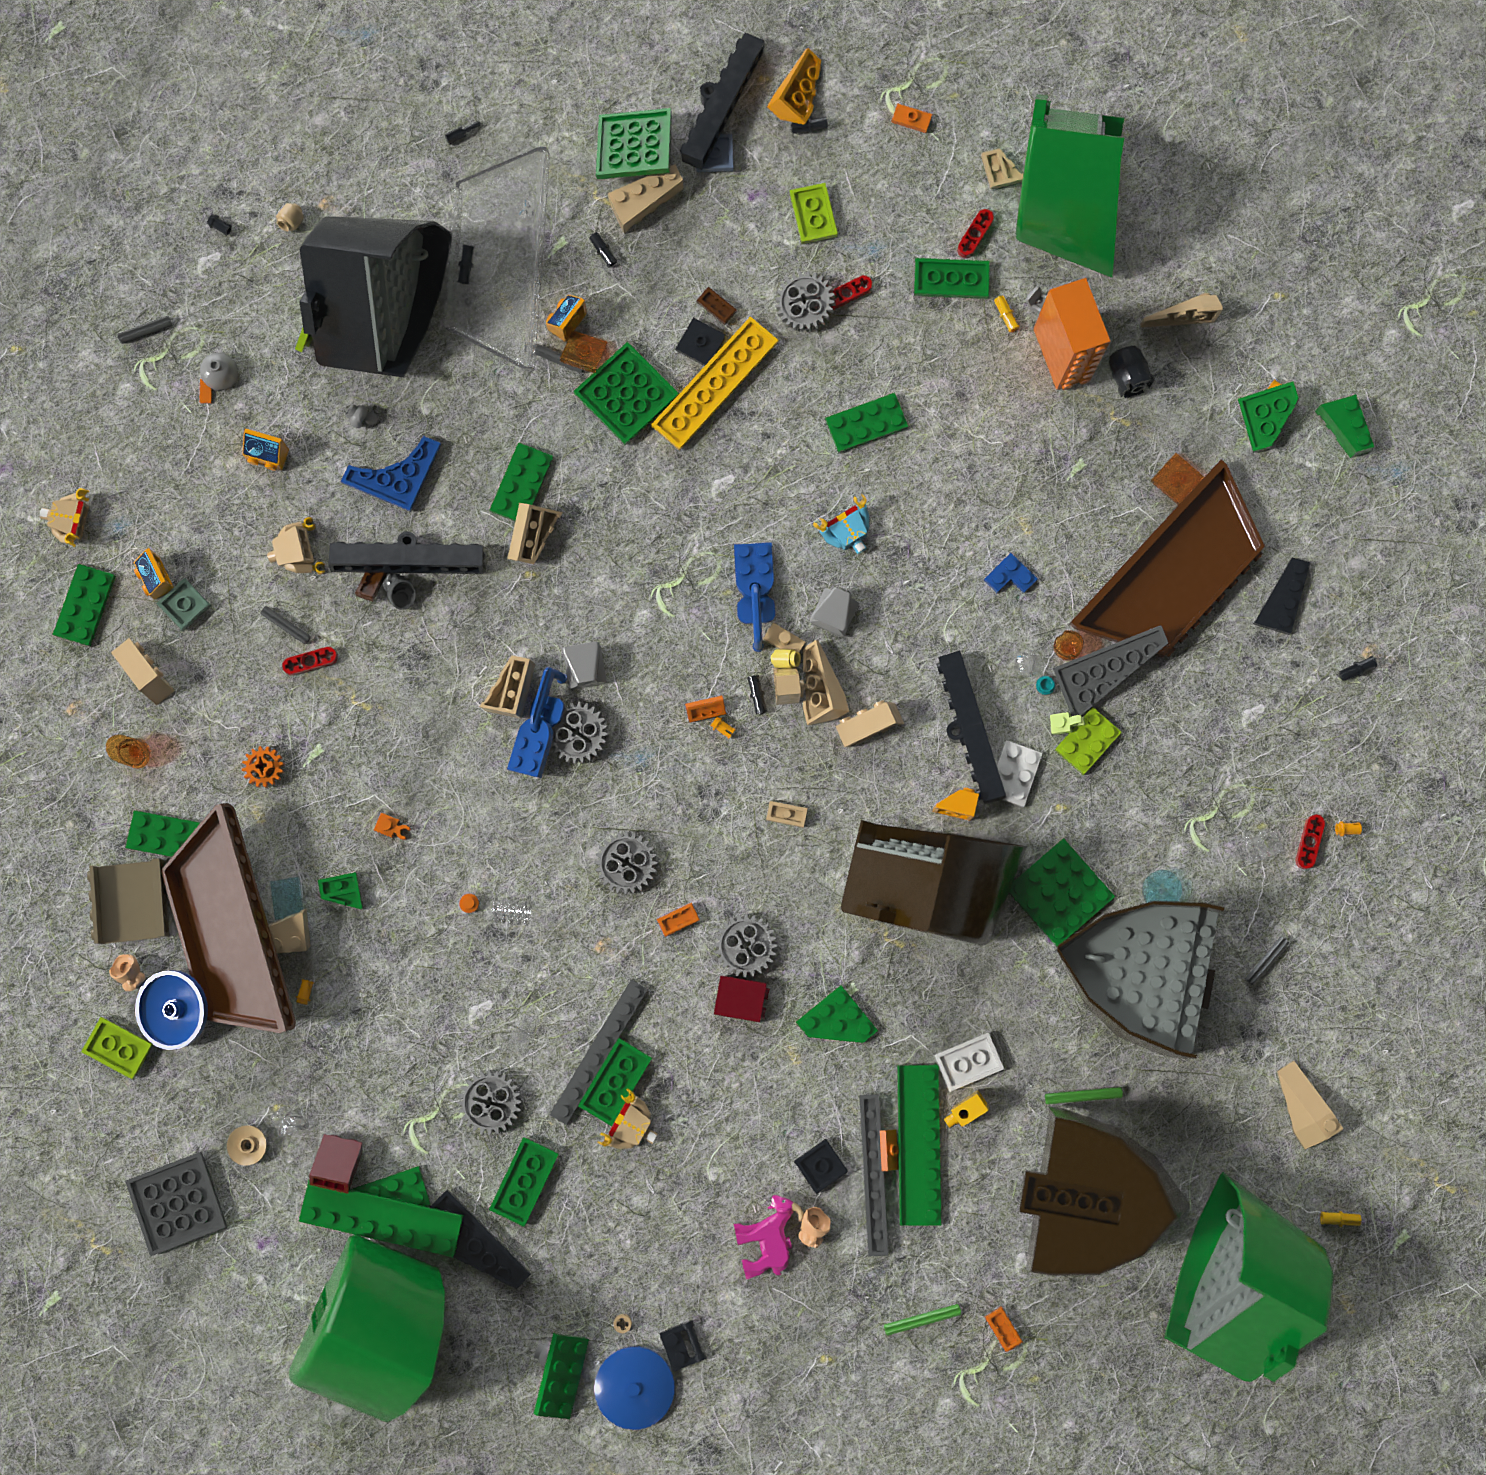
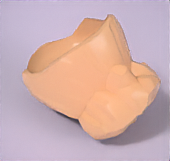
[109,954,146,991]
[798,1207,831,1248]

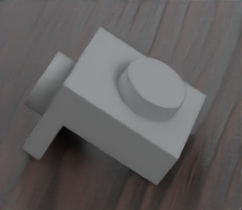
[1026,286,1047,314]

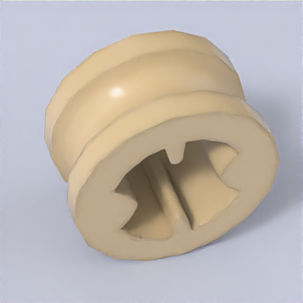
[613,1314,632,1333]

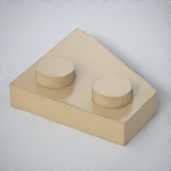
[981,149,1023,190]

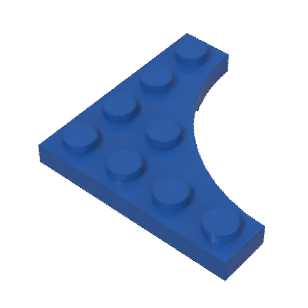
[341,436,441,512]

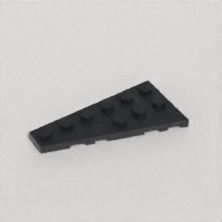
[430,1189,532,1289]

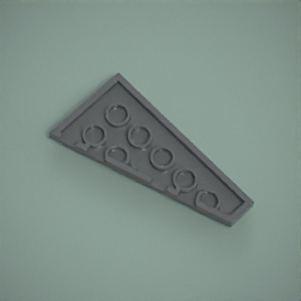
[1053,625,1168,716]

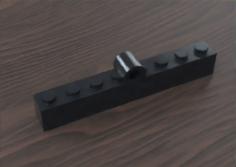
[680,32,765,170]
[328,531,484,574]
[936,650,1006,805]

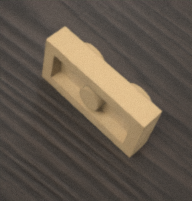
[766,801,808,828]

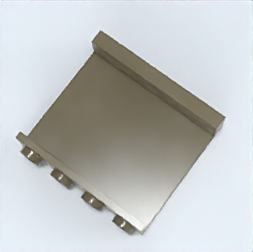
[87,858,170,944]

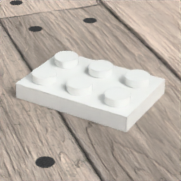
[997,740,1042,808]
[934,1032,1004,1092]

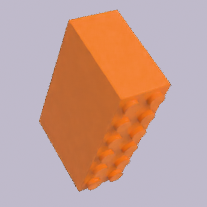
[1033,278,1111,390]

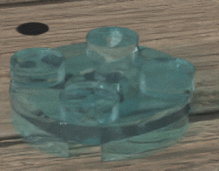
[1142,870,1182,903]

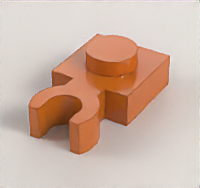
[374,813,411,840]

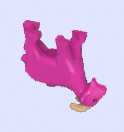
[734,1195,803,1279]

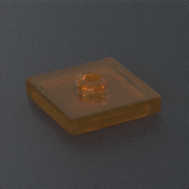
[560,330,608,373]
[1151,453,1204,505]

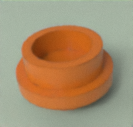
[459,894,479,913]

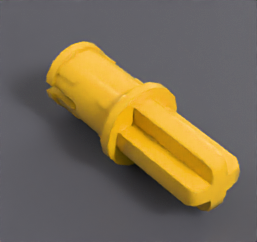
[994,295,1020,333]
[1320,1211,1362,1227]

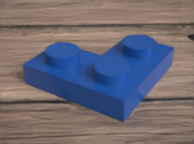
[984,553,1038,593]

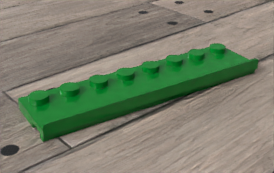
[897,1065,941,1226]
[298,1180,463,1257]

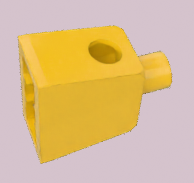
[944,1090,989,1129]

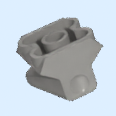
[809,587,859,637]
[562,641,607,689]

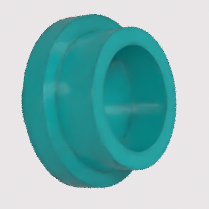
[1036,676,1055,695]

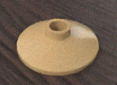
[227,1125,267,1166]

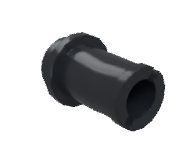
[207,214,232,236]

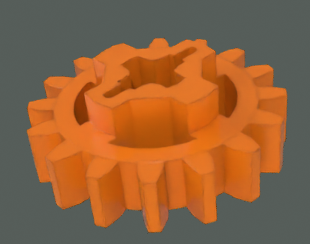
[242,746,285,788]

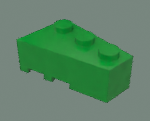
[1315,395,1374,458]

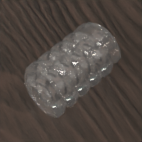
[491,898,533,926]

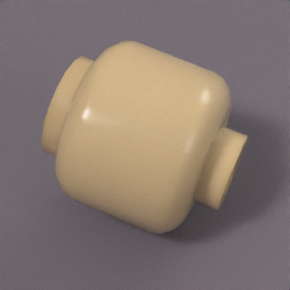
[276,203,304,231]

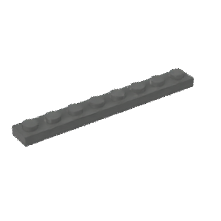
[550,979,648,1125]
[859,1094,888,1257]

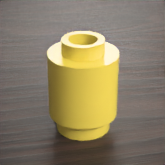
[771,649,801,668]

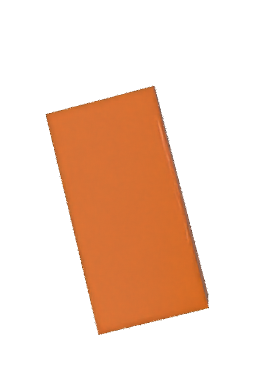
[199,379,212,404]

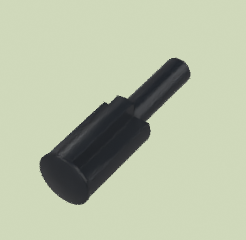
[444,121,481,145]

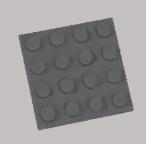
[125,1152,227,1257]

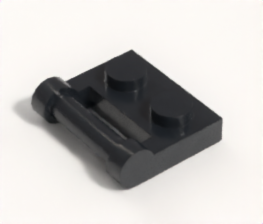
[659,1320,707,1372]

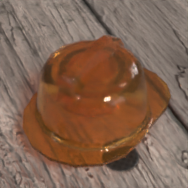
[106,734,151,769]

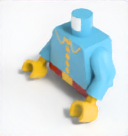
[813,494,870,554]

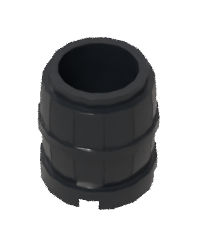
[1108,345,1156,398]

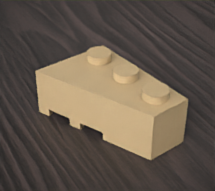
[508,503,562,564]
[111,638,174,705]
[479,655,535,719]
[773,667,804,705]
[835,700,904,747]
[268,908,311,953]

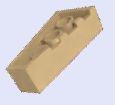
[608,164,683,234]

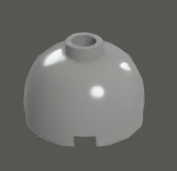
[200,352,239,391]

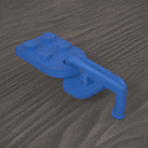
[734,542,775,652]
[507,667,568,779]

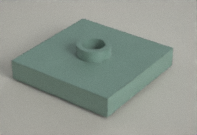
[156,578,211,631]

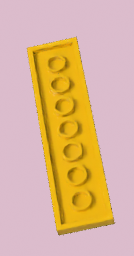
[651,316,778,451]

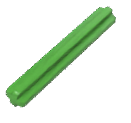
[1045,1087,1123,1104]
[884,1304,961,1335]

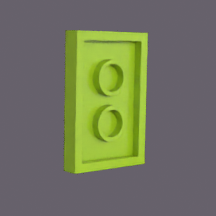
[789,183,838,244]
[1055,707,1121,775]
[81,1017,153,1079]

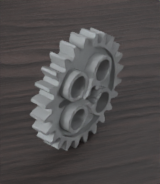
[775,271,836,332]
[551,702,609,764]
[594,831,658,895]
[714,914,777,977]
[457,1070,522,1135]

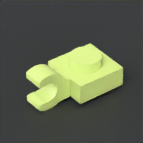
[1050,712,1085,735]

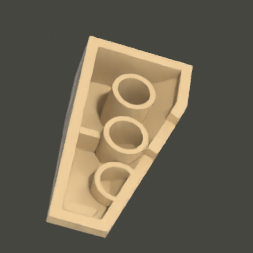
[803,640,849,725]

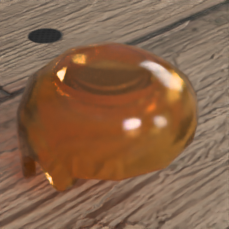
[1053,630,1084,660]

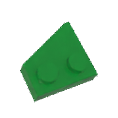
[318,872,364,910]

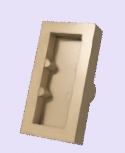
[763,622,806,653]

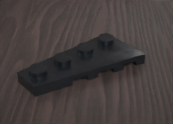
[1253,557,1310,635]

